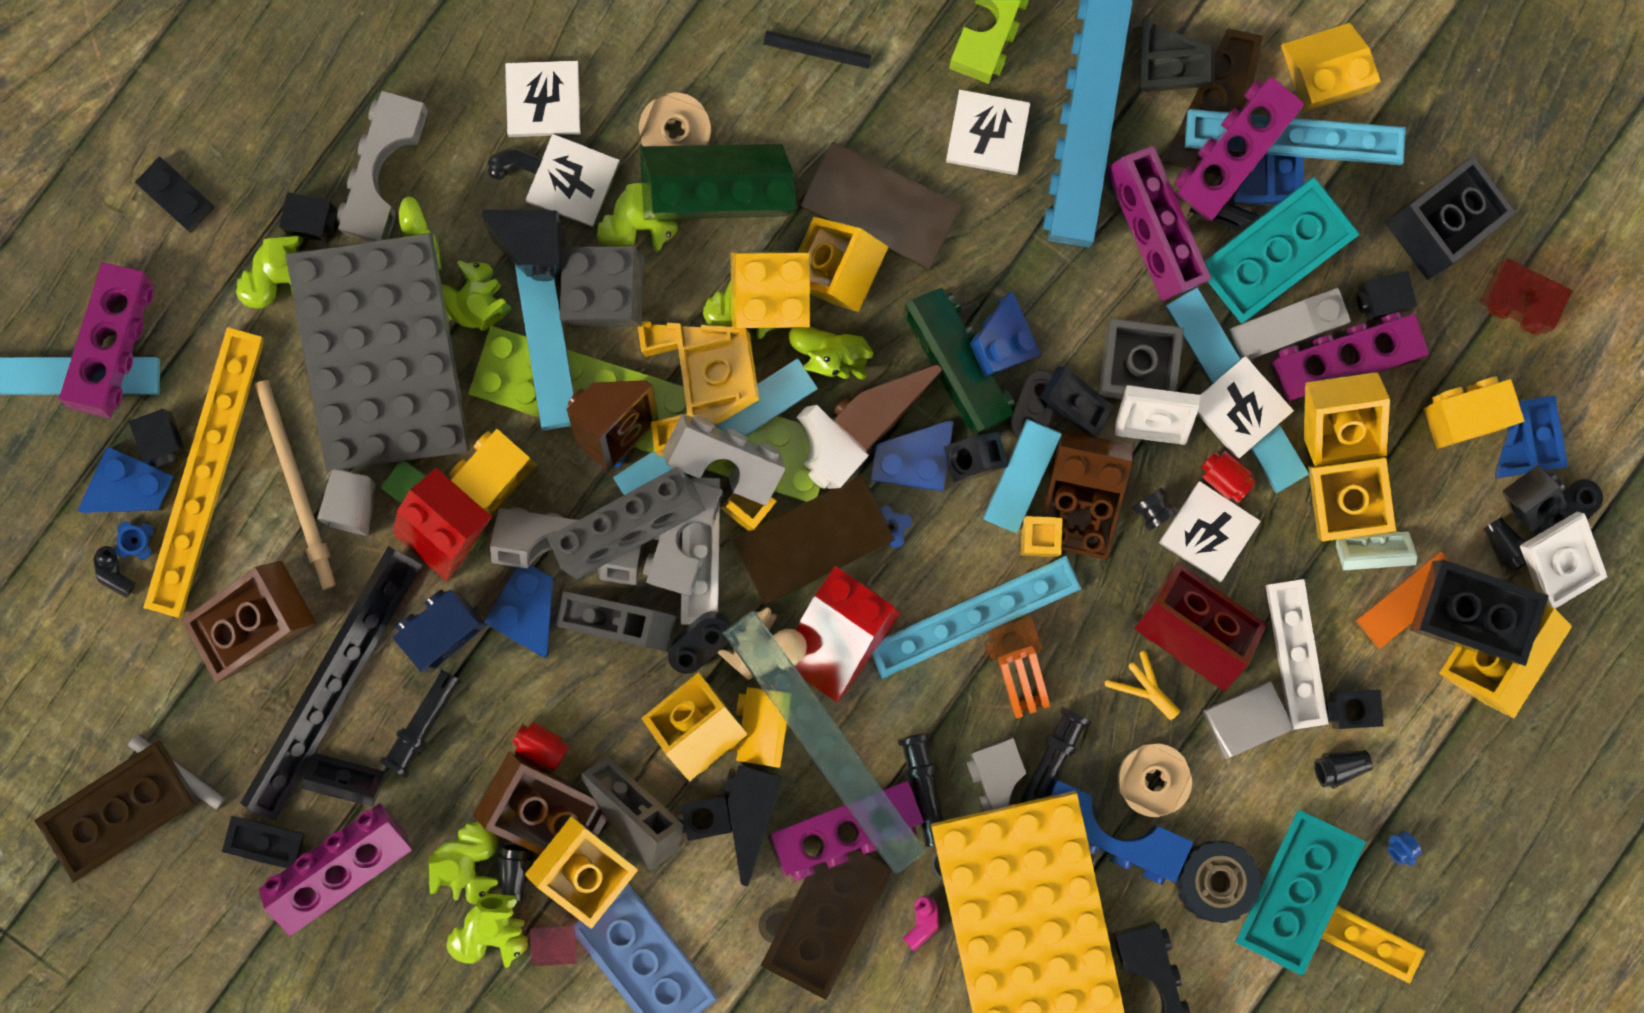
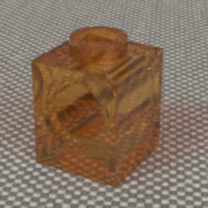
[984,616,1043,664]

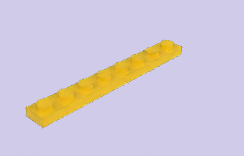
[143,327,265,618]

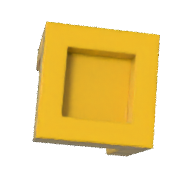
[720,493,776,531]
[1021,516,1062,557]

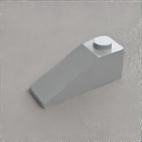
[1228,288,1351,360]

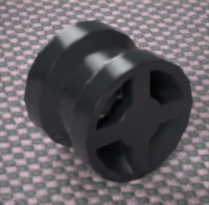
[1132,487,1179,531]

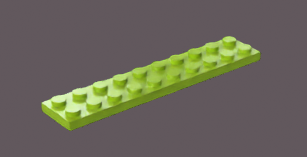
[468,326,820,502]

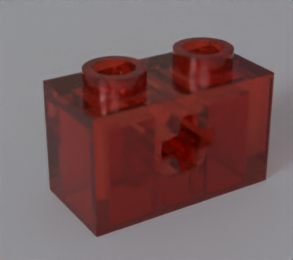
[1479,258,1573,335]

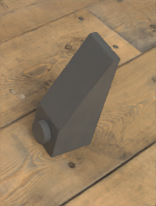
[555,591,676,652]
[581,756,684,871]

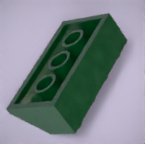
[639,144,796,220]
[903,287,1016,437]

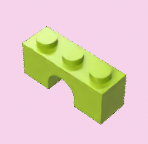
[949,0,1029,84]

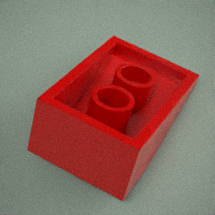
[393,468,492,582]
[787,566,901,703]

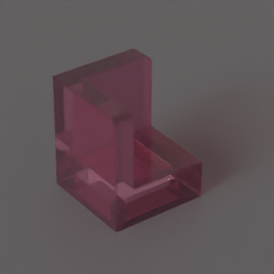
[530,925,579,966]

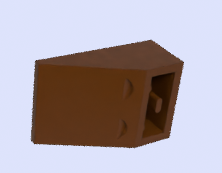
[1041,430,1133,560]

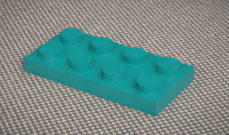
[1204,176,1360,324]
[1235,809,1367,976]

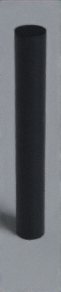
[763,30,871,69]

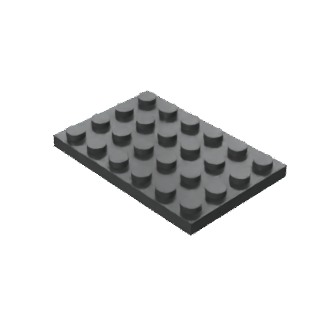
[285,233,471,471]

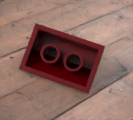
[1134,562,1268,692]

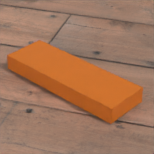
[1355,551,1450,649]

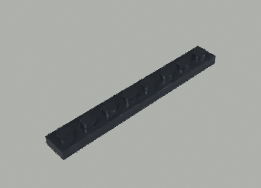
[240,546,422,820]

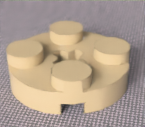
[639,92,712,146]
[1117,743,1192,817]

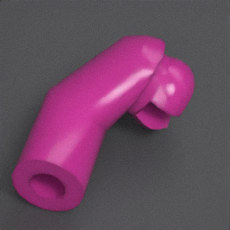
[903,896,939,952]

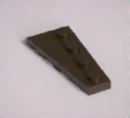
[1162,29,1263,176]

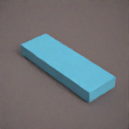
[983,418,1062,534]

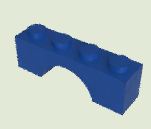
[1047,780,1193,885]

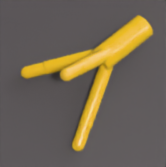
[1105,651,1180,720]

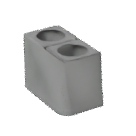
[317,468,380,536]
[1202,682,1294,759]

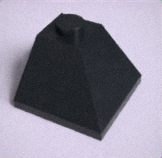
[482,209,565,282]

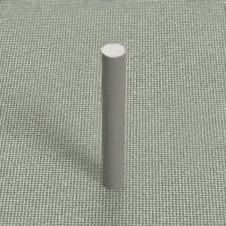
[128,734,226,810]

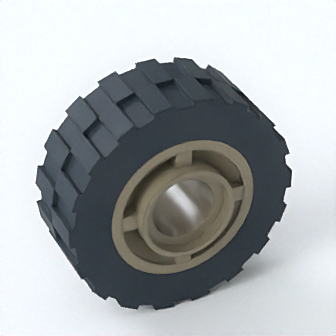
[1175,841,1261,923]

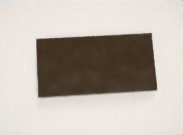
[800,142,962,271]
[732,474,895,605]
[34,740,199,883]
[760,840,893,1000]

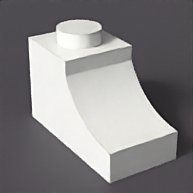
[796,405,868,489]

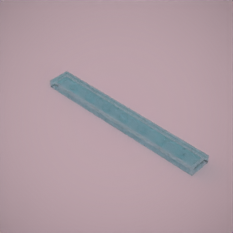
[722,610,926,874]

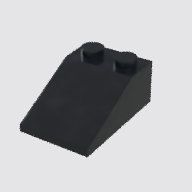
[1384,156,1516,280]
[1410,559,1549,666]
[723,763,782,887]

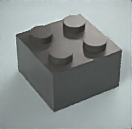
[560,246,644,327]
[1098,319,1184,399]

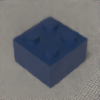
[392,589,487,673]

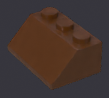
[566,380,659,472]

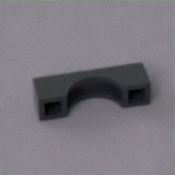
[1112,921,1190,1013]

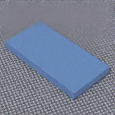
[569,882,719,1013]

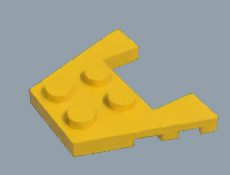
[638,321,760,457]

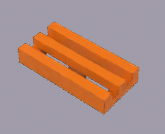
[997,645,1051,719]

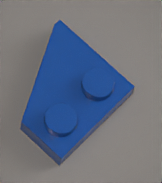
[1232,154,1304,205]
[969,292,1041,377]
[1495,395,1568,479]
[871,421,953,492]
[77,447,177,514]
[484,565,554,658]

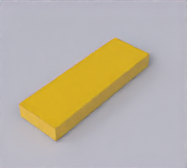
[1321,905,1426,984]

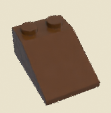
[833,365,943,454]
[181,561,317,683]
[473,751,607,855]

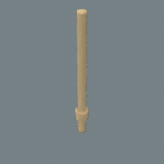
[254,380,337,590]

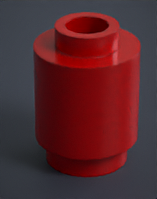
[1201,450,1257,503]
[512,721,569,771]

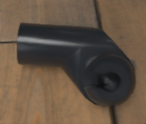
[487,147,542,180]
[93,546,136,598]

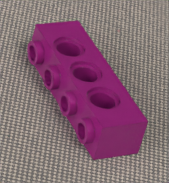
[1174,76,1305,221]
[1105,145,1211,302]
[59,262,154,419]
[1271,311,1429,403]
[767,781,924,882]
[258,803,412,936]

